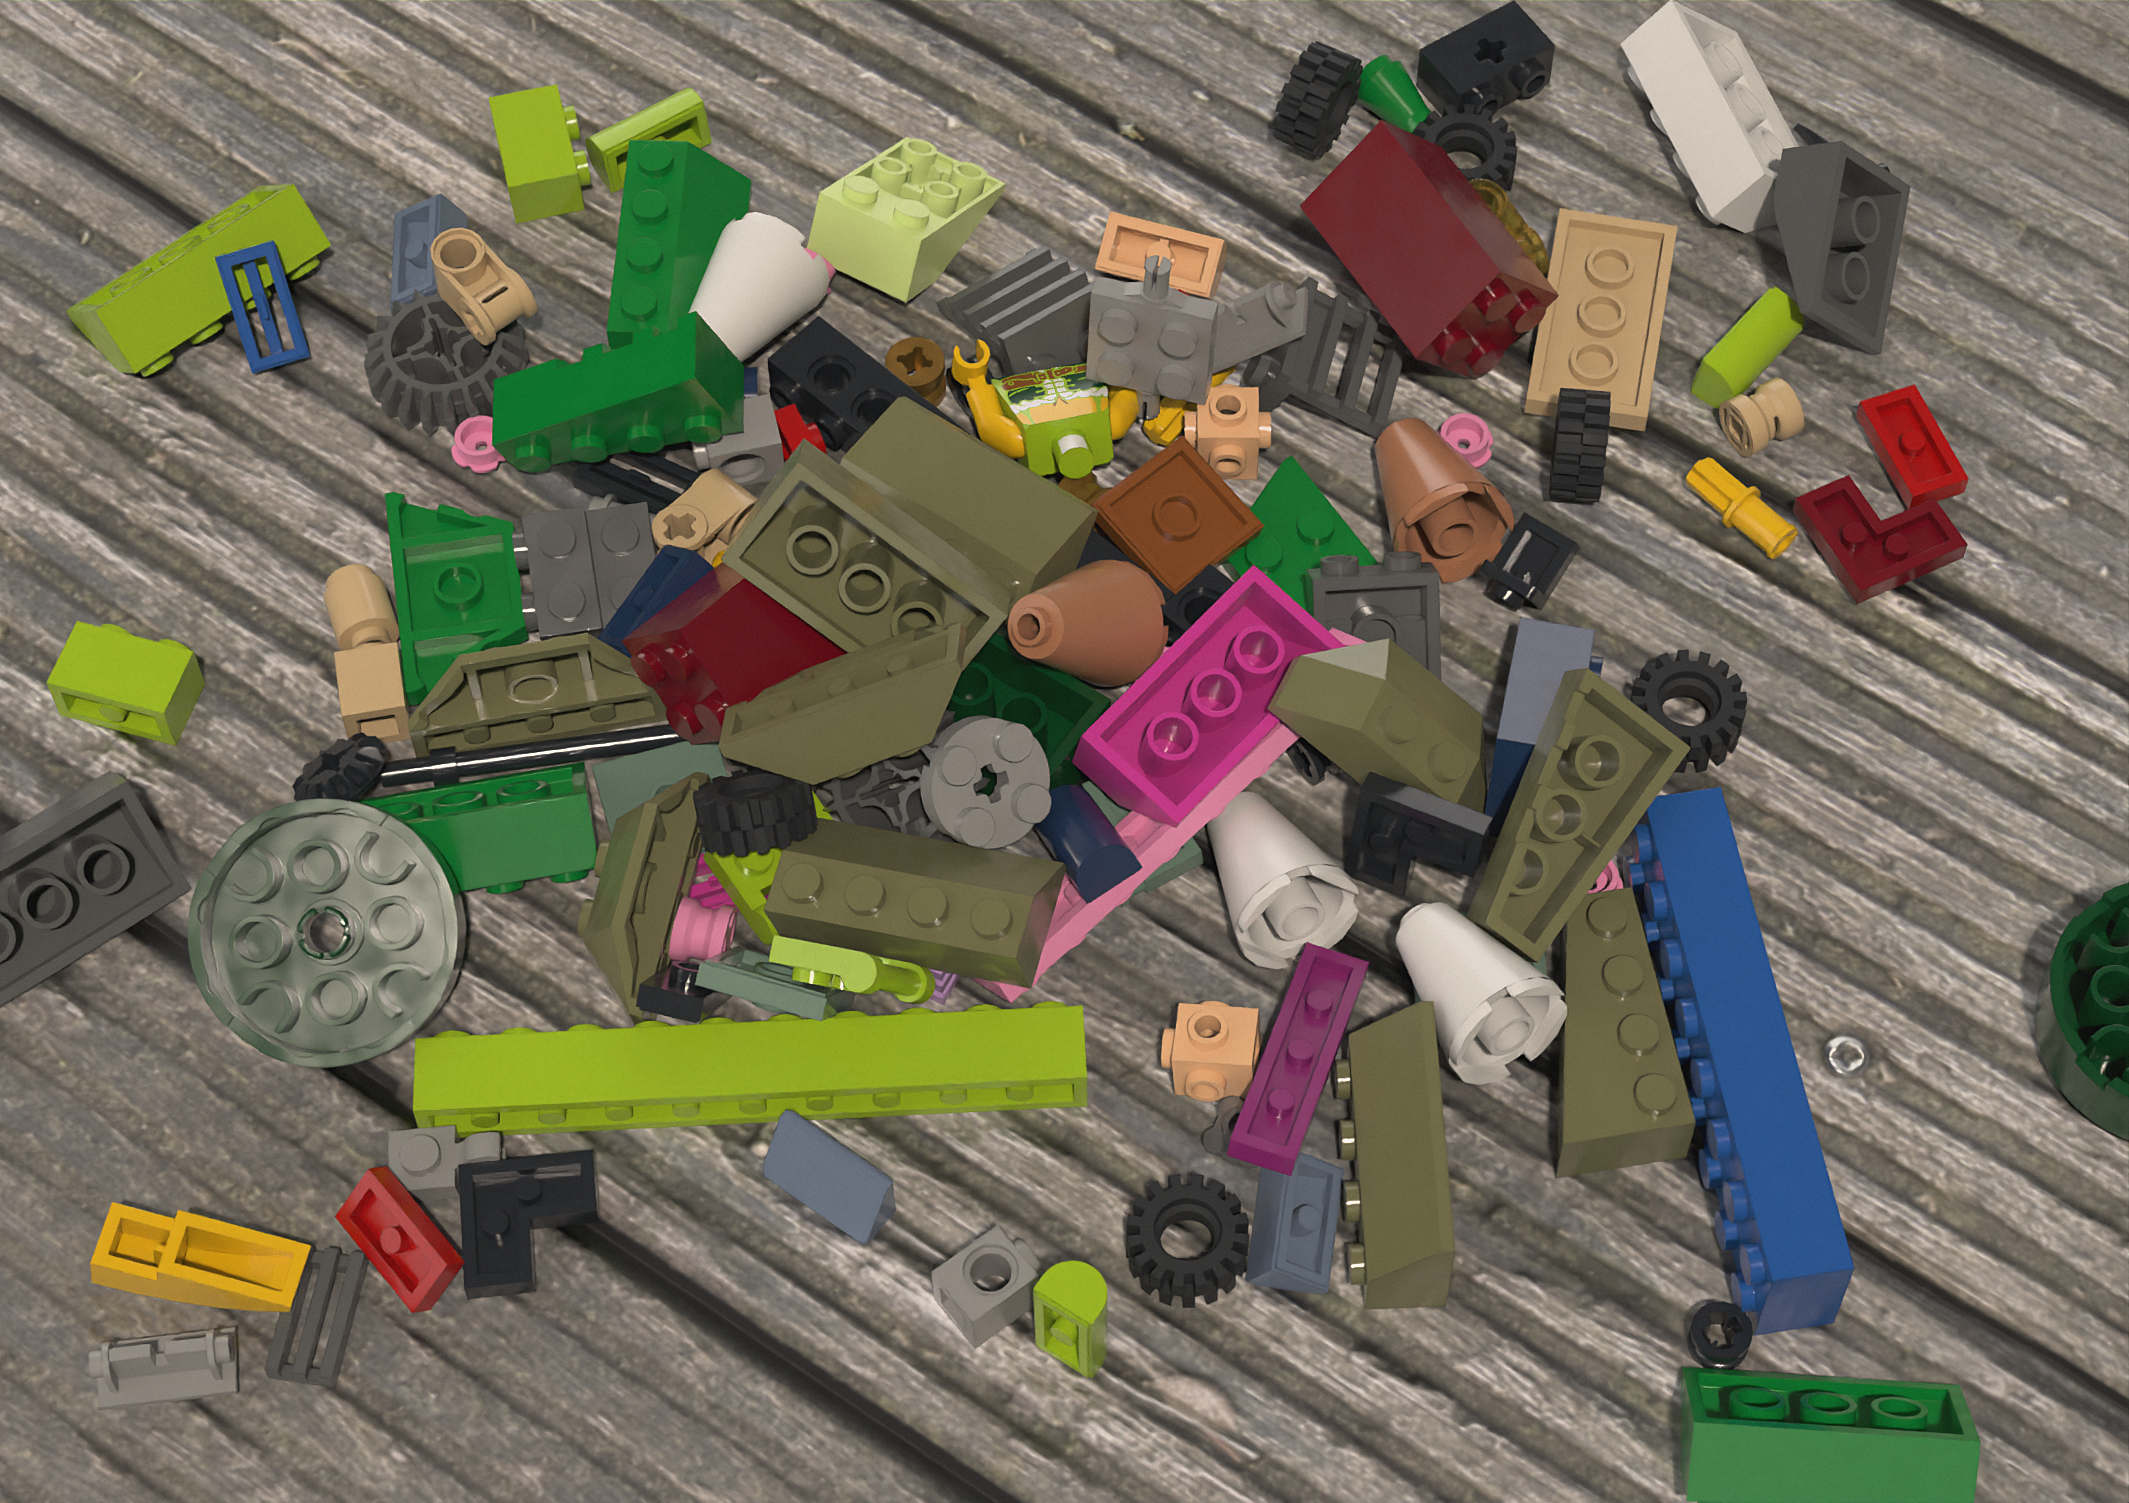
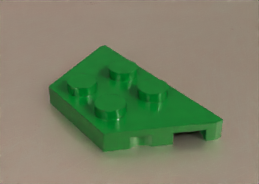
[1221,456,1380,612]
[385,492,529,706]

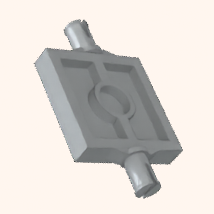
[1086,255,1219,420]

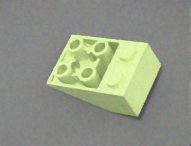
[807,137,1006,302]

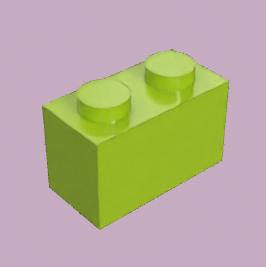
[488,84,591,224]
[46,621,205,746]

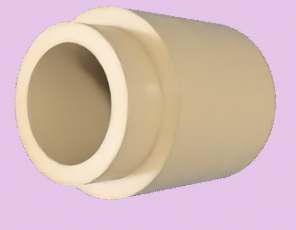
[324,564,399,651]

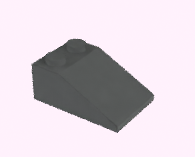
[1772,141,1911,355]

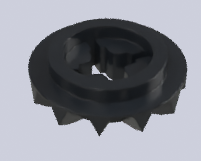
[292,733,387,801]

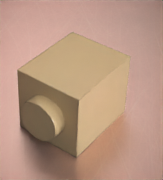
[334,642,411,744]

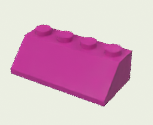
[1072,565,1346,828]

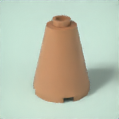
[1375,418,1515,583]
[1008,560,1168,687]

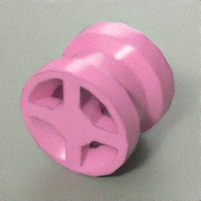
[669,896,737,961]

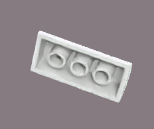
[1620,0,1799,233]

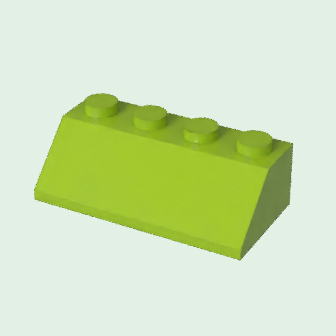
[66,184,331,377]

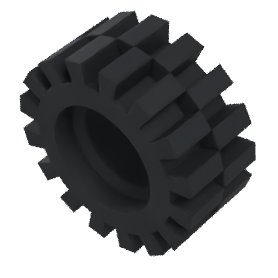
[1273,41,1363,157]
[1415,104,1518,209]
[1549,387,1611,503]
[1630,649,1747,773]
[693,767,818,856]
[1126,1173,1249,1308]

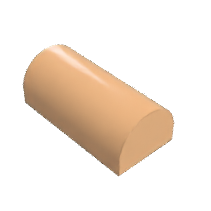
[1095,211,1227,300]

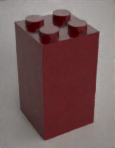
[1300,120,1559,380]
[622,562,848,745]

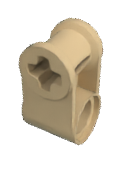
[430,228,538,346]
[651,468,758,564]

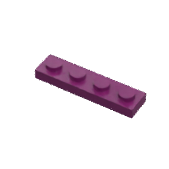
[1227,942,1369,1177]

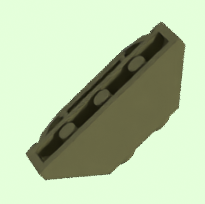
[718,622,967,785]
[408,633,667,757]
[1267,638,1488,814]
[578,772,711,1027]

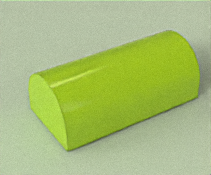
[585,87,712,193]
[1690,286,1805,409]
[1033,1261,1108,1378]

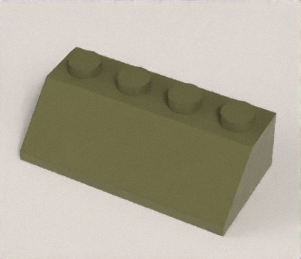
[840,396,1099,626]
[721,439,1010,673]
[764,817,1066,989]
[1334,1001,1456,1310]

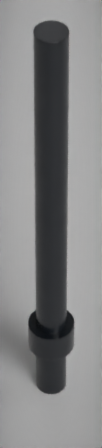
[380,724,719,787]

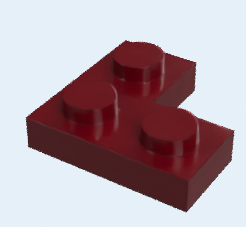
[1792,475,1968,604]

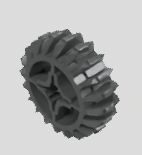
[364,289,529,437]
[817,710,990,844]

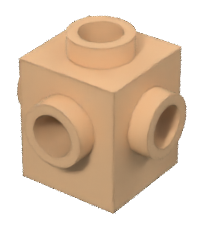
[1184,384,1271,480]
[1161,1001,1261,1102]

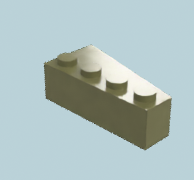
[1466,668,1691,963]
[1555,887,1696,1179]

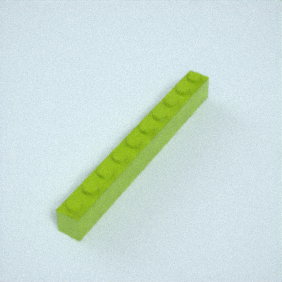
[413,1001,1088,1138]

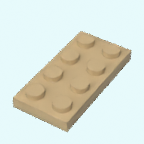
[1524,208,1678,432]

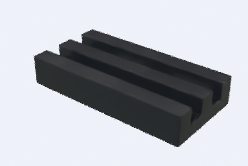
[572,451,701,515]

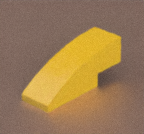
[90,1202,311,1312]

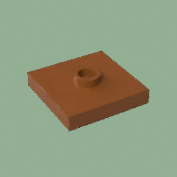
[1090,435,1264,594]

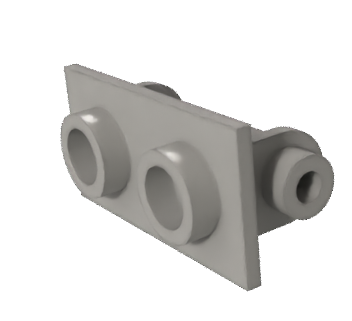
[1212,281,1309,374]
[89,1327,238,1410]

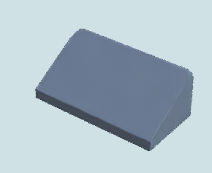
[390,193,468,310]
[763,1109,896,1245]
[1245,1152,1344,1295]

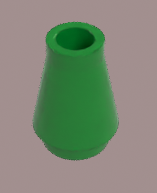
[1357,55,1431,135]

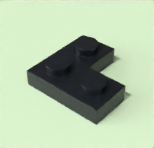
[1344,771,1493,897]
[458,1150,600,1300]

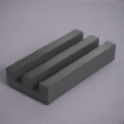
[264,1245,368,1388]

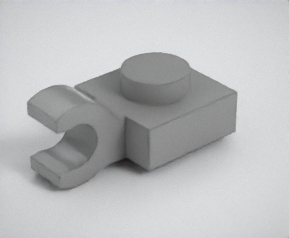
[388,1125,507,1201]

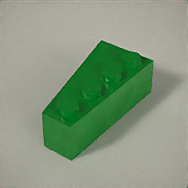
[492,311,744,472]

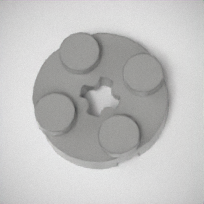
[920,715,1051,849]

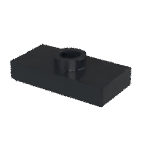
[636,961,733,1023]

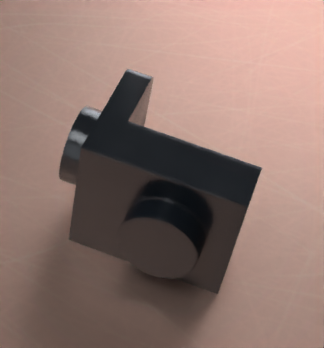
[1479,512,1580,610]

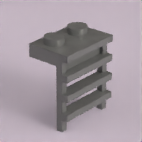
[937,246,1095,376]
[1243,277,1419,439]

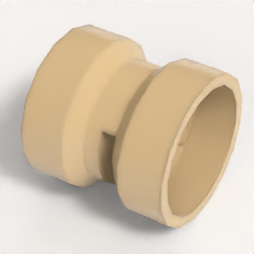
[1719,377,1805,457]

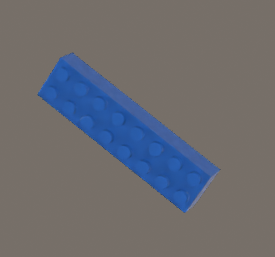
[1623,787,1855,1336]

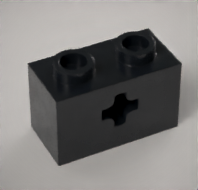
[1416,0,1555,117]

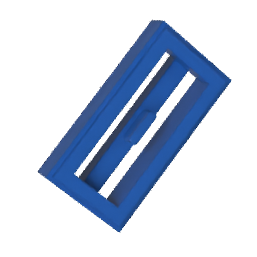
[214,240,310,374]

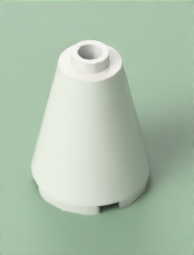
[689,212,830,363]
[1207,792,1359,969]
[1396,902,1568,1085]

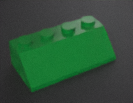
[606,140,752,349]
[354,762,598,894]
[1681,1367,1981,1503]

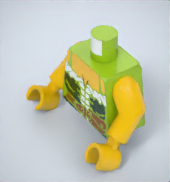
[951,339,1139,479]

